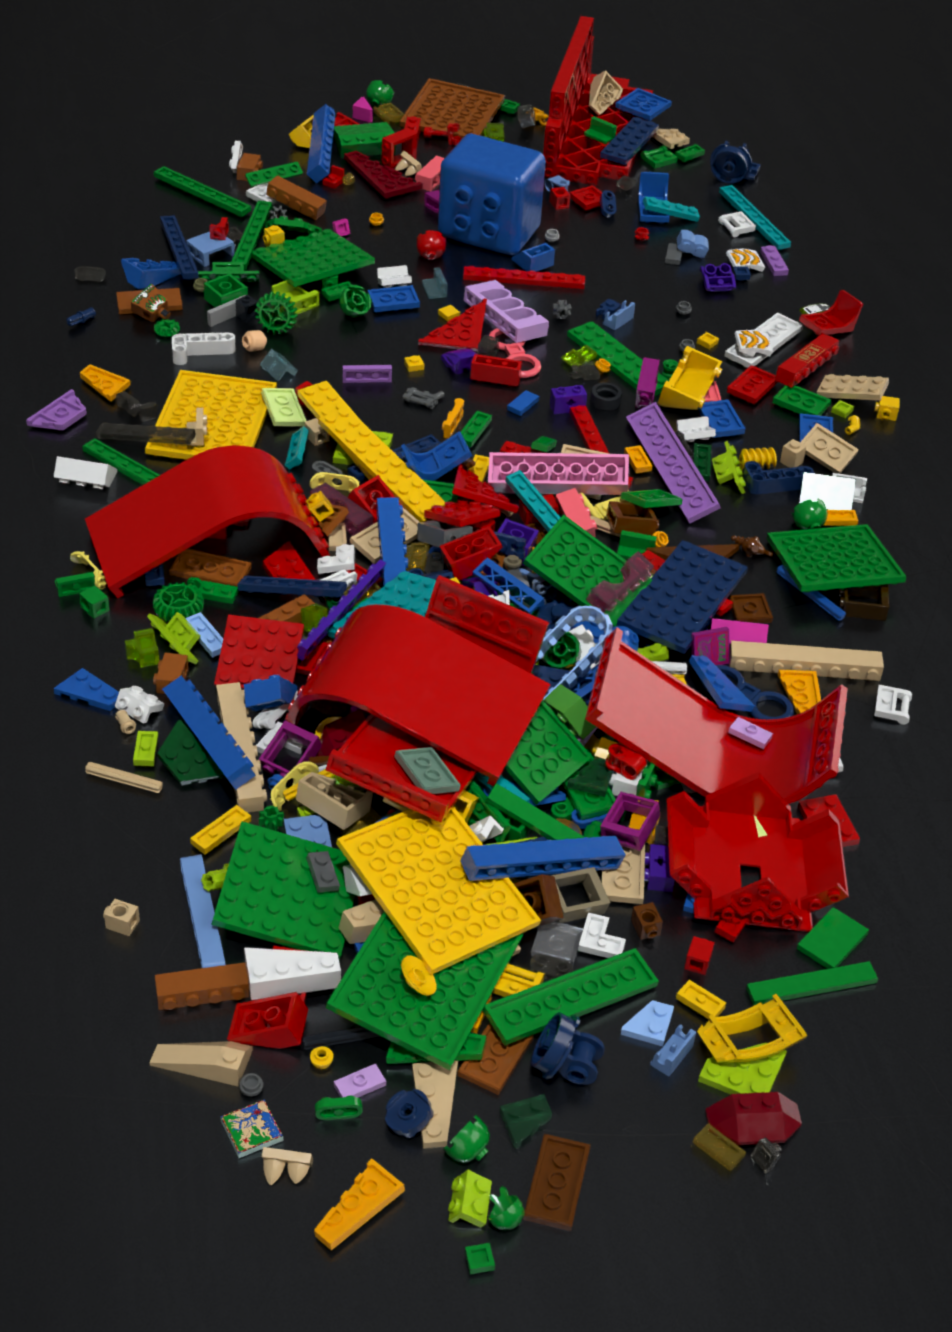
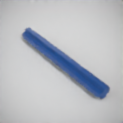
[777,565,846,621]

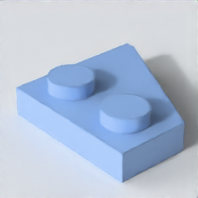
[621,1000,674,1047]

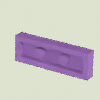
[760,245,789,276]
[342,365,392,383]

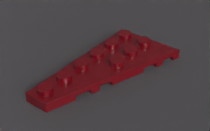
[344,151,423,198]

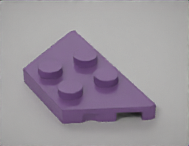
[26,389,86,430]

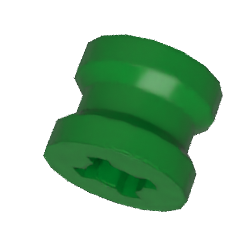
[662,359,678,379]

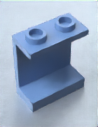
[186,232,235,267]

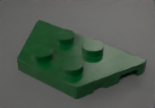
[157,720,226,785]

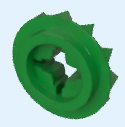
[154,319,180,337]

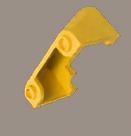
[657,346,722,410]

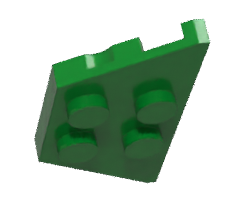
[265,216,322,233]

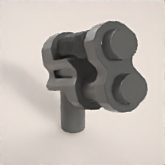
[403,387,444,409]

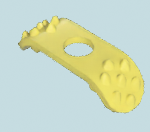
[310,472,360,493]
[70,551,107,589]
[270,761,319,811]

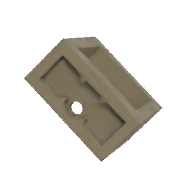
[552,867,610,924]

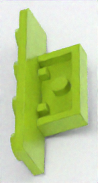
[712,441,746,494]
[147,612,201,664]

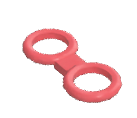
[488,328,541,378]

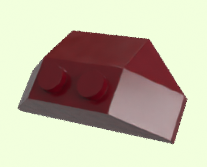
[316,709,371,757]
[705,1092,802,1145]

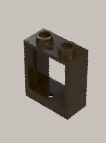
[839,584,889,621]

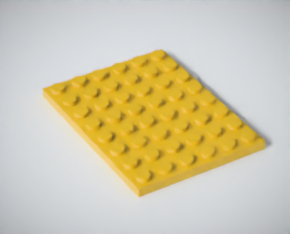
[145,370,277,460]
[336,806,541,975]

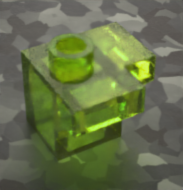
[301,603,328,632]
[125,628,159,668]

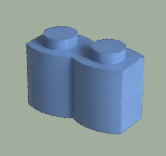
[677,230,709,258]

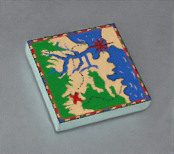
[220,1099,283,1158]

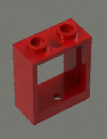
[381,128,417,168]

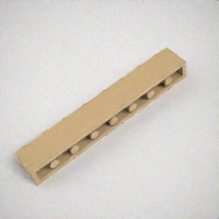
[729,641,884,681]
[216,682,267,813]

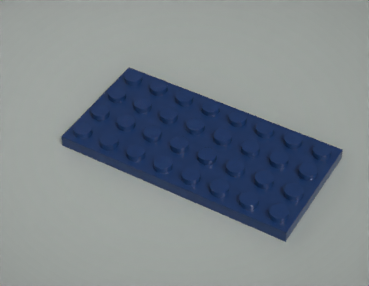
[617,540,748,654]

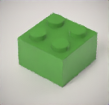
[543,684,596,740]

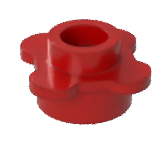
[635,227,649,240]

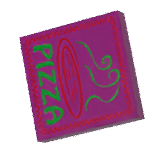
[692,627,729,669]

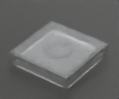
[531,921,583,966]

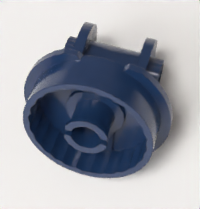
[710,141,752,184]
[531,1012,605,1085]

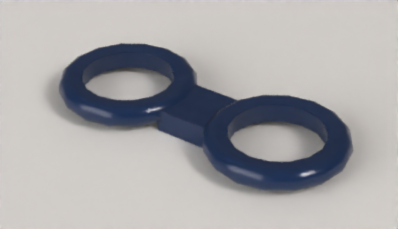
[700,665,794,720]

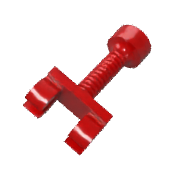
[424,123,461,145]

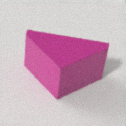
[353,97,373,122]

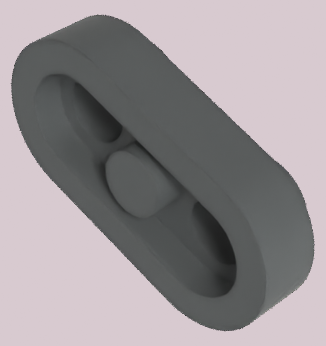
[312,461,342,484]

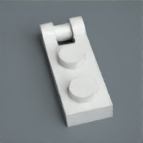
[253,691,298,729]

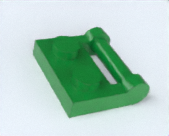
[641,145,678,169]

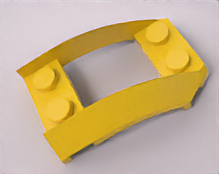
[697,994,807,1063]

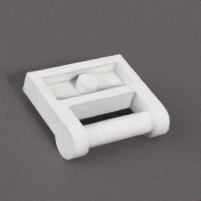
[718,211,756,237]
[874,685,912,725]

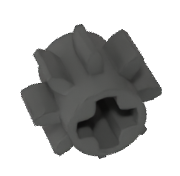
[269,205,287,220]
[553,300,571,319]

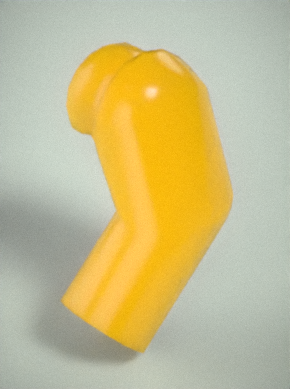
[845,415,860,435]

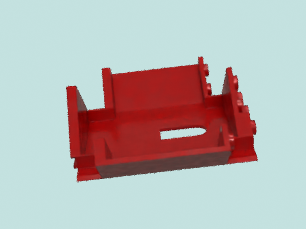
[667,772,849,932]

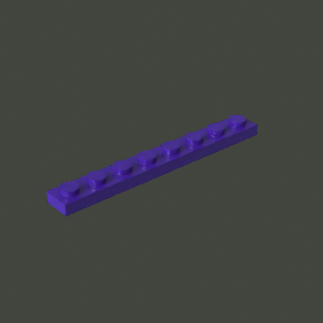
[297,559,386,661]

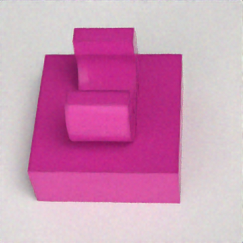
[332,218,350,236]

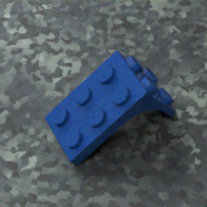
[638,172,670,223]
[401,431,472,481]

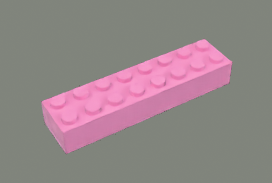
[488,452,629,495]

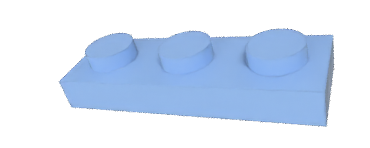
[186,612,223,658]

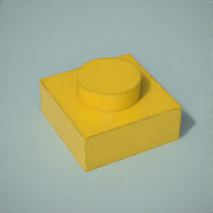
[404,355,424,372]

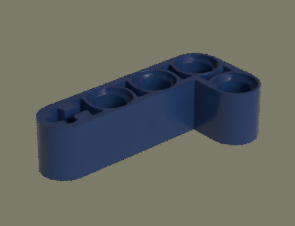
[743,461,814,494]

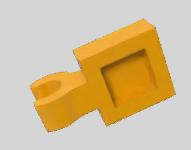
[525,107,548,126]

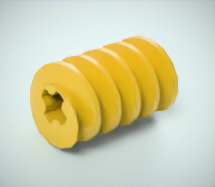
[739,447,777,470]

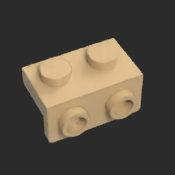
[186,408,207,446]

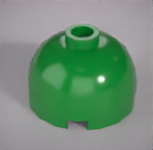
[366,80,394,108]
[339,285,371,318]
[791,498,828,530]
[543,632,582,670]
[443,1115,490,1163]

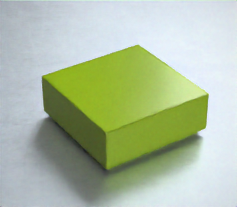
[831,400,854,418]

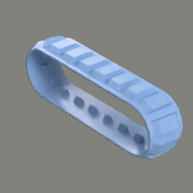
[536,605,613,700]

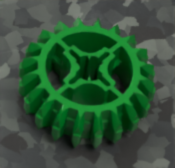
[255,291,298,335]
[153,582,204,623]

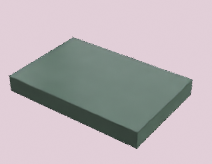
[394,747,461,794]

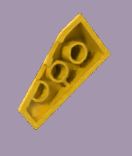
[288,115,314,148]

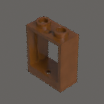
[606,501,659,536]

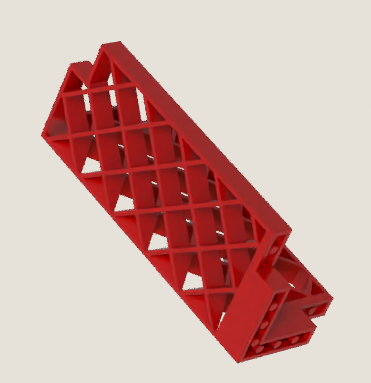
[543,16,653,185]

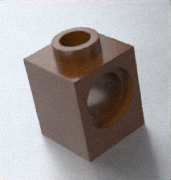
[631,902,663,940]

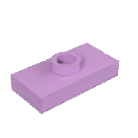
[728,717,773,749]
[334,1064,386,1098]

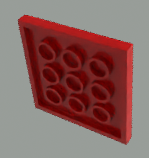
[214,615,305,690]

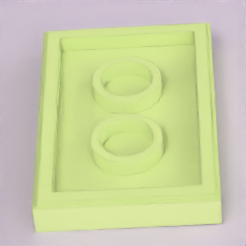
[261,388,306,426]

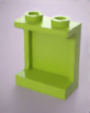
[272,280,319,314]

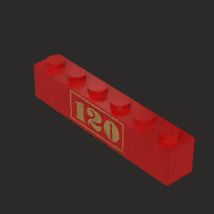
[775,333,839,388]

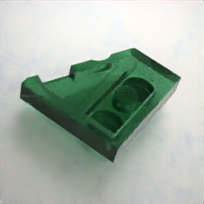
[567,758,614,797]
[500,1094,552,1148]

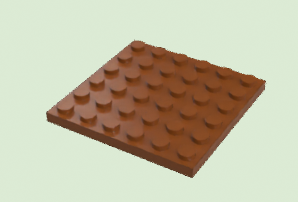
[400,78,505,140]

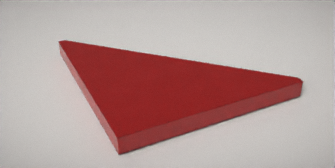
[418,298,487,352]
[452,464,519,513]

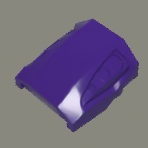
[700,263,737,292]
[441,348,477,374]

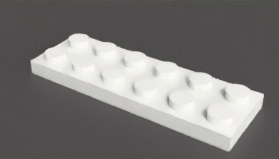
[725,313,803,368]

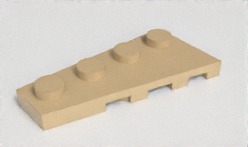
[412,1061,458,1149]

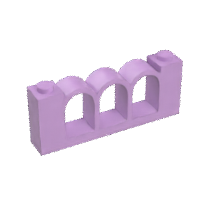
[464,280,549,343]

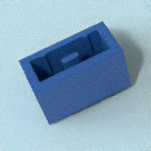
[512,243,555,272]
[244,675,297,712]

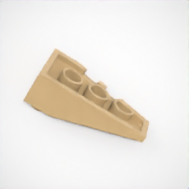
[589,70,623,116]
[149,1041,253,1087]

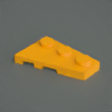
[80,364,131,402]

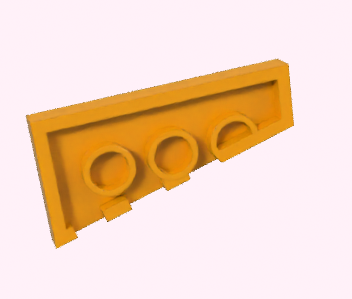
[777,669,821,714]
[314,1158,405,1250]

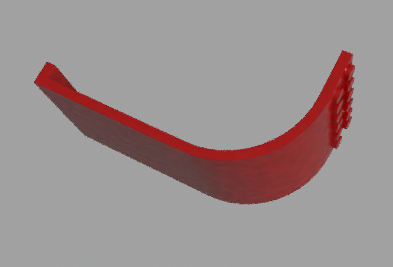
[85,445,330,599]
[325,575,549,823]
[285,604,551,786]
[585,627,848,804]

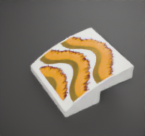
[726,249,765,272]
[734,330,773,357]

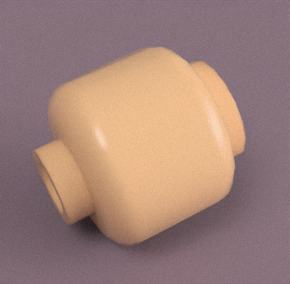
[242,330,267,352]

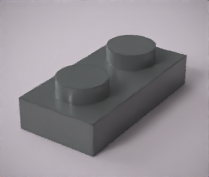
[306,851,340,893]

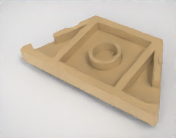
[652,129,690,149]

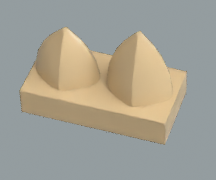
[395,151,422,176]
[262,1147,313,1185]

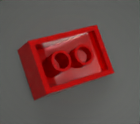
[346,475,404,525]
[439,526,502,581]
[227,992,308,1049]

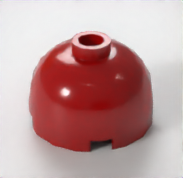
[417,230,446,260]

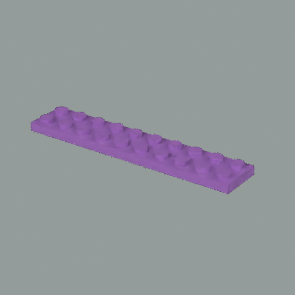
[626,402,721,524]

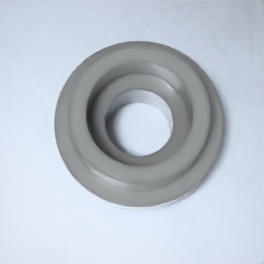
[545,229,560,242]

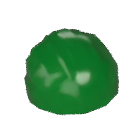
[488,1186,525,1230]

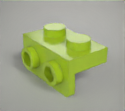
[448,1170,492,1228]

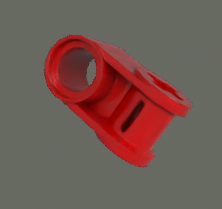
[605,744,646,780]

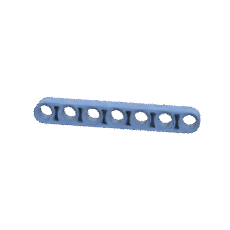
[180,854,226,968]

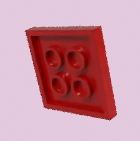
[424,498,500,527]

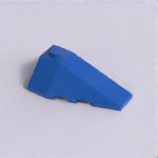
[121,258,181,290]

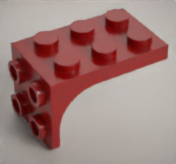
[799,290,863,336]

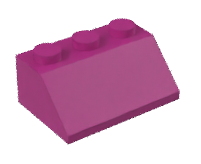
[709,618,768,644]

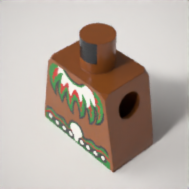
[131,284,171,322]

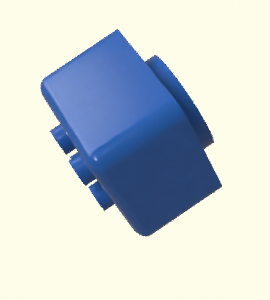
[438,133,546,256]

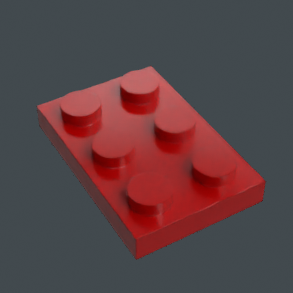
[727,365,778,404]
[798,794,860,847]

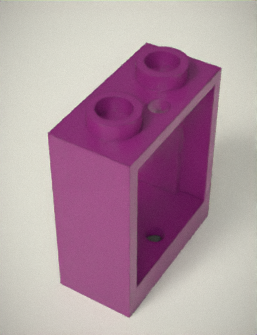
[635,357,660,409]
[259,721,322,783]
[600,792,660,851]

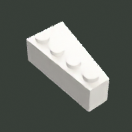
[244,948,341,1000]

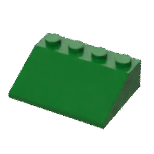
[333,122,396,158]

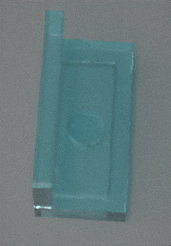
[422,267,447,299]
[260,349,298,381]

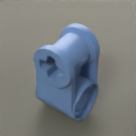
[545,175,570,193]

